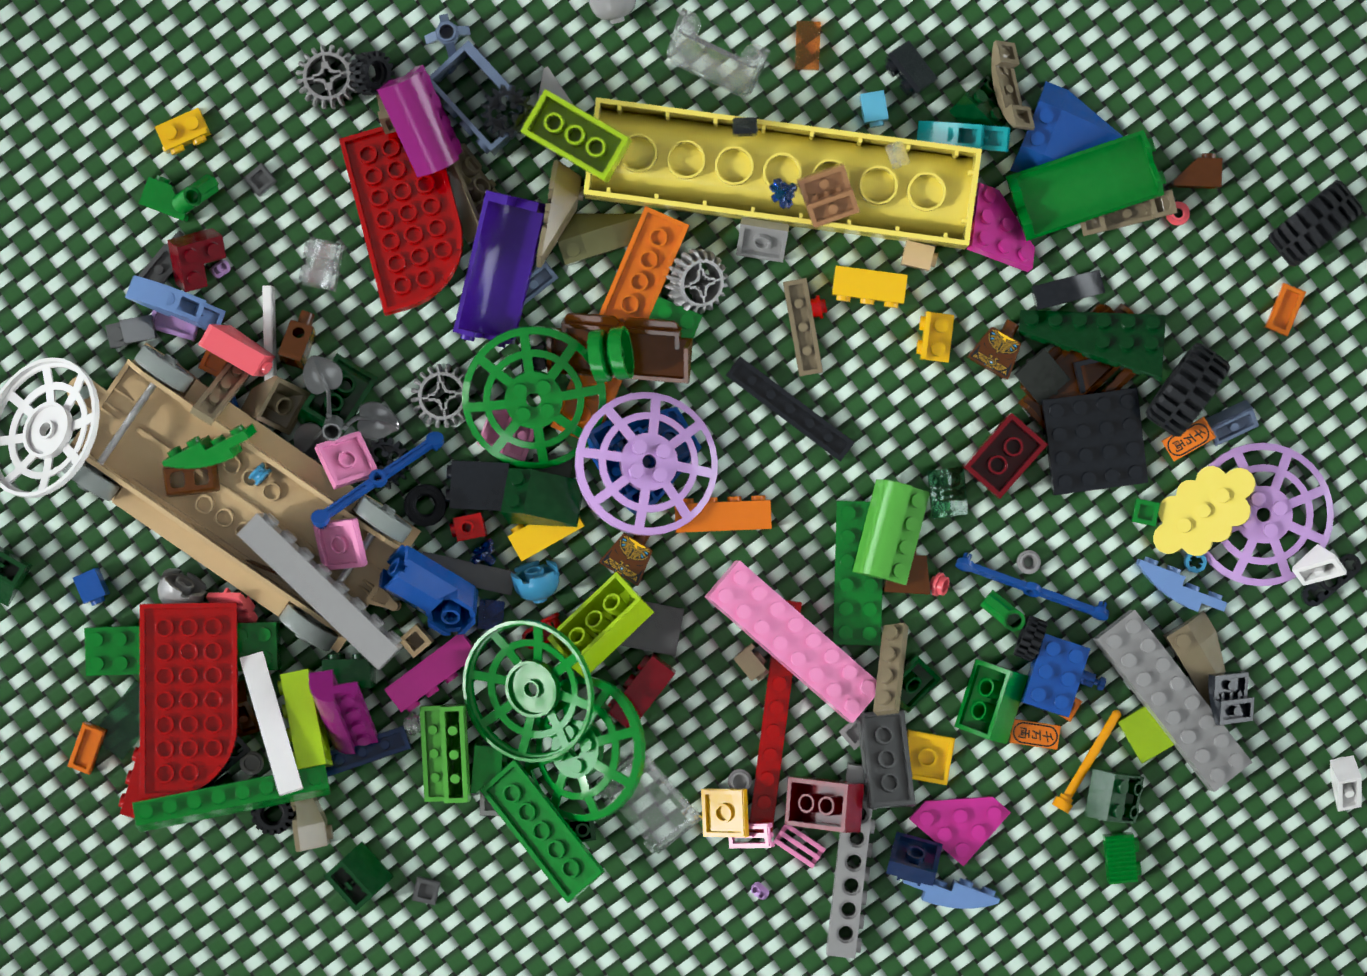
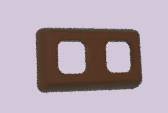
[163,464,220,497]

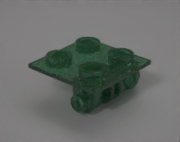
[927,467,968,519]

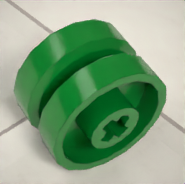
[587,326,634,383]

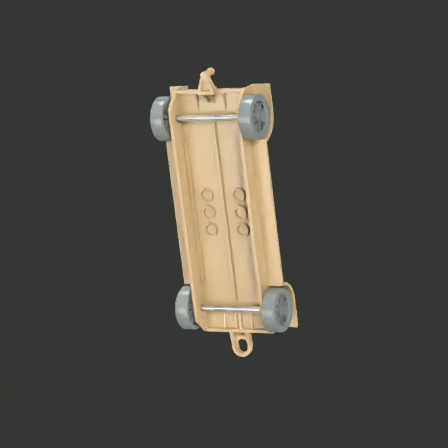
[62,342,421,653]

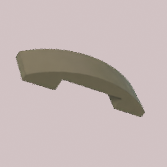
[991,40,1035,130]
[1080,189,1178,237]

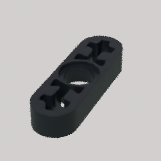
[1300,554,1361,607]

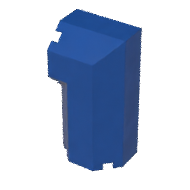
[379,545,478,636]

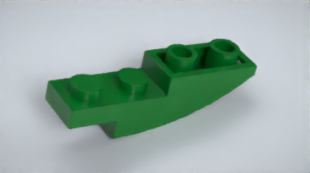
[162,423,257,469]

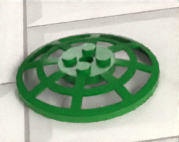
[462,326,606,469]
[462,619,594,763]
[525,677,646,822]

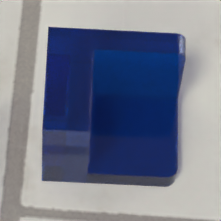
[477,599,505,630]

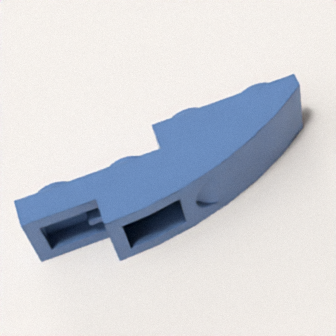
[125,275,226,330]
[1136,556,1227,612]
[902,878,1000,909]

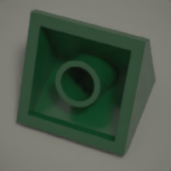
[900,653,941,713]

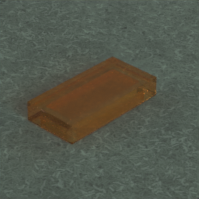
[795,21,821,71]

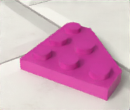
[967,182,1035,272]
[909,796,1011,867]

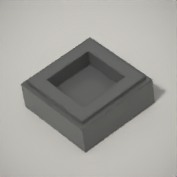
[244,163,278,197]
[412,876,441,905]

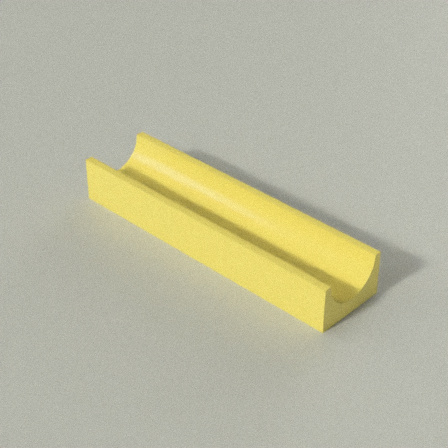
[583,97,982,249]

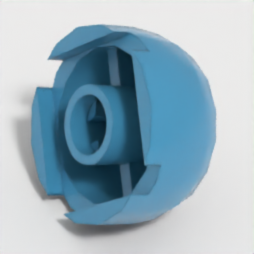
[510,560,559,603]

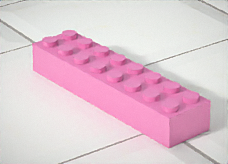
[705,561,877,723]

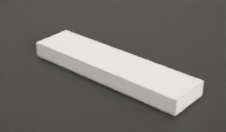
[262,285,277,381]

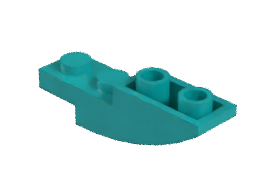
[917,121,1011,152]

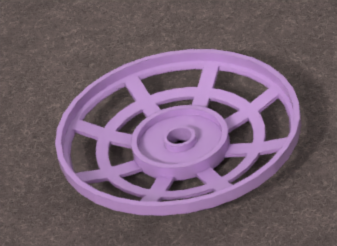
[575,392,718,536]
[1204,443,1334,586]

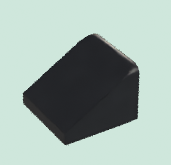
[732,117,758,137]

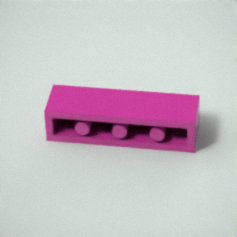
[384,634,478,712]

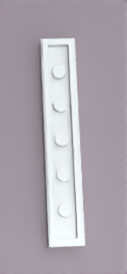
[240,651,303,796]

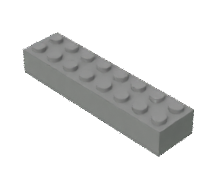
[237,513,403,670]
[1092,610,1252,792]

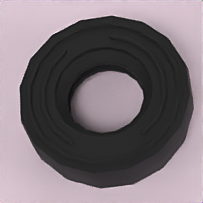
[404,484,447,527]

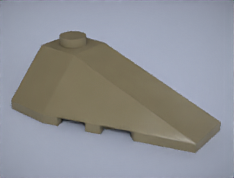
[536,160,584,268]

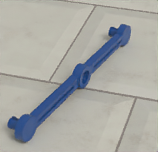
[311,431,444,529]
[955,552,1110,621]

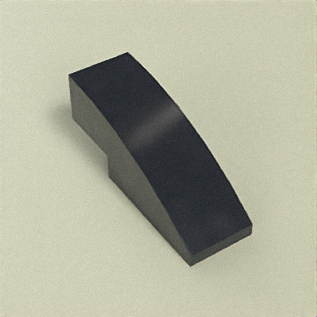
[1030,270,1105,311]

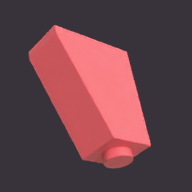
[198,324,275,377]

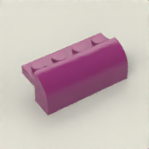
[377,65,463,177]
[309,669,378,754]

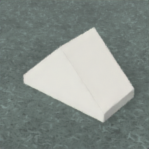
[1292,544,1347,586]

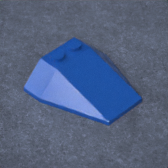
[1010,81,1123,173]
[587,407,702,516]

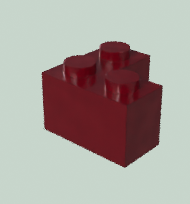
[167,228,226,292]

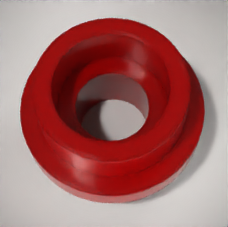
[810,295,827,319]

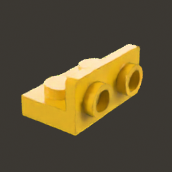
[155,108,211,155]
[916,311,954,363]

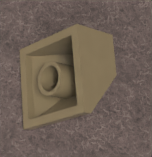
[241,375,311,435]

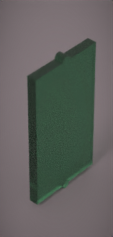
[99,680,140,760]

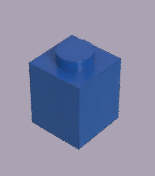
[73,568,110,606]

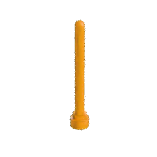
[1052,710,1121,813]

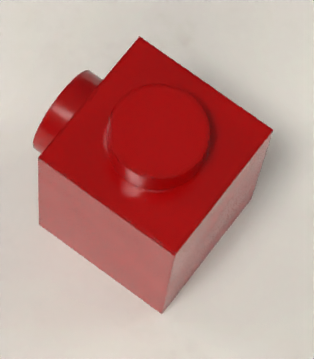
[450,512,487,542]

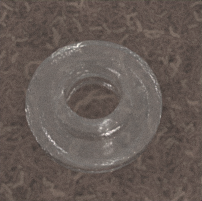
[404,712,421,736]

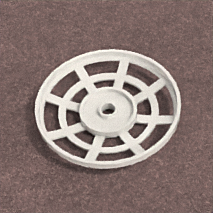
[0,357,100,498]

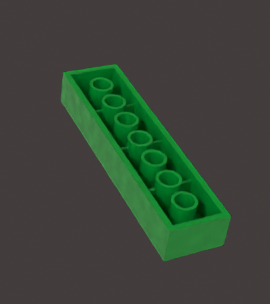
[84,621,282,676]

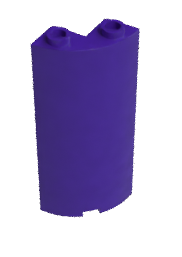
[453,190,546,348]

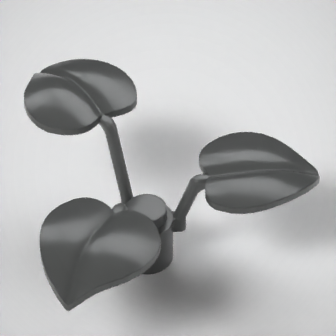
[294,355,400,460]

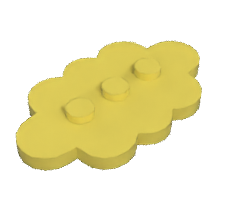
[1153,466,1256,556]

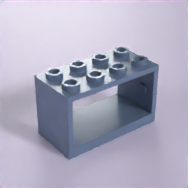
[430,40,532,156]

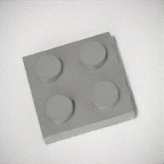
[736,217,789,263]

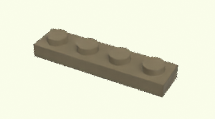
[783,278,823,377]
[190,362,251,425]
[873,623,909,716]

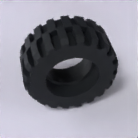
[1268,180,1363,267]
[1145,343,1230,437]

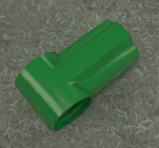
[172,174,219,214]
[980,590,1025,631]

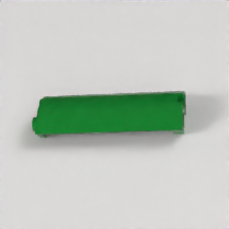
[1006,130,1166,241]

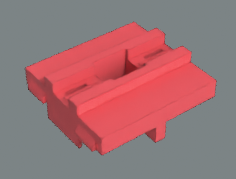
[206,588,258,623]

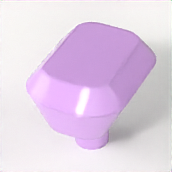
[211,260,231,278]
[751,882,769,900]

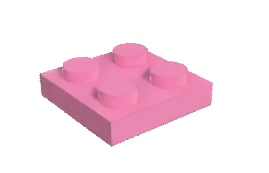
[314,431,378,490]
[313,518,368,570]

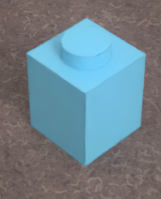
[859,90,889,128]

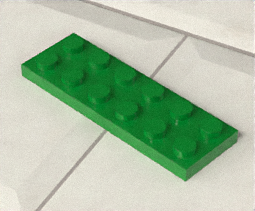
[833,501,883,646]
[480,760,605,903]

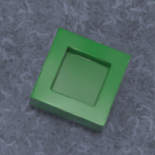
[1131,498,1160,527]

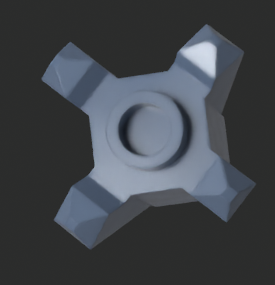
[424,14,471,58]

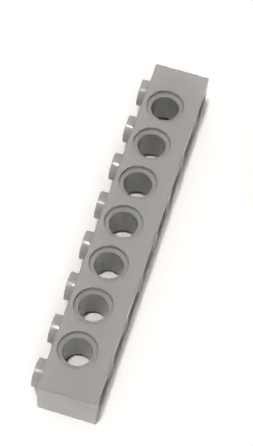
[826,762,877,959]

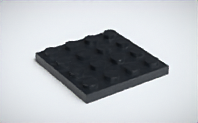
[1041,387,1148,495]

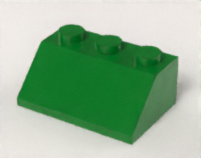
[954,659,1028,744]

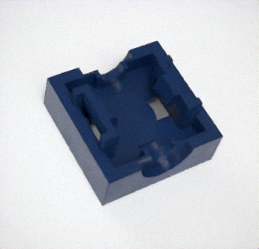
[886,831,943,886]

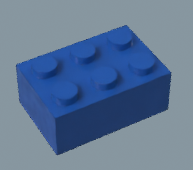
[1020,634,1090,717]

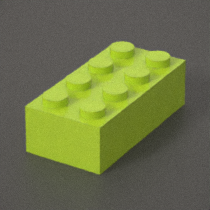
[520,89,632,183]
[547,572,654,679]
[278,669,333,770]

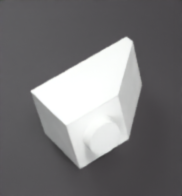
[1330,755,1362,812]

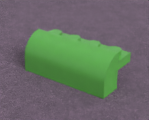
[852,479,930,585]
[420,704,471,803]

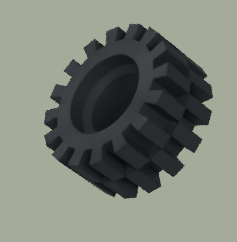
[349,51,395,96]
[1013,615,1048,662]
[251,803,296,835]

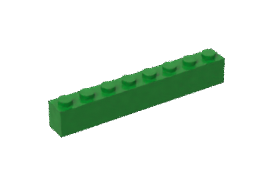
[132,765,331,832]

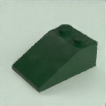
[297,353,378,437]
[501,468,583,527]

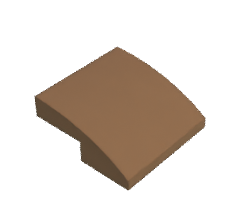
[797,163,860,228]

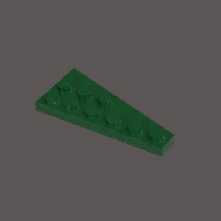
[1019,310,1166,382]

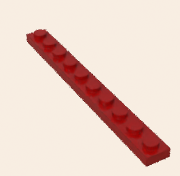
[749,600,802,839]

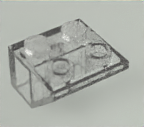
[299,237,344,292]

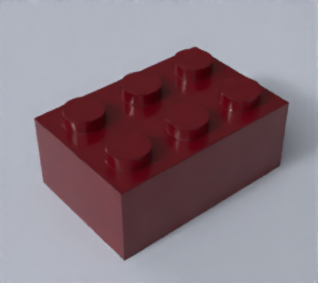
[962,413,1048,499]
[607,653,676,728]
[785,776,864,833]

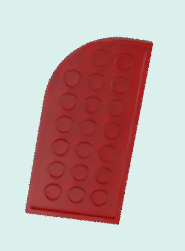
[339,126,463,316]
[140,602,238,798]

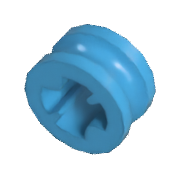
[248,462,272,486]
[1183,553,1207,573]

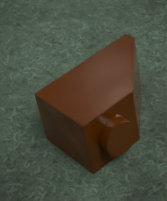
[1170,153,1223,189]
[238,680,260,737]

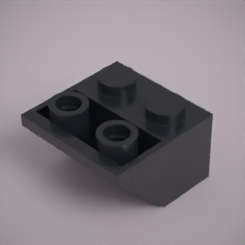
[884,40,938,99]

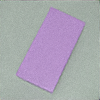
[151,310,199,341]

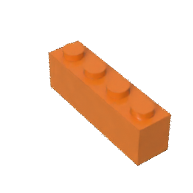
[675,495,772,533]

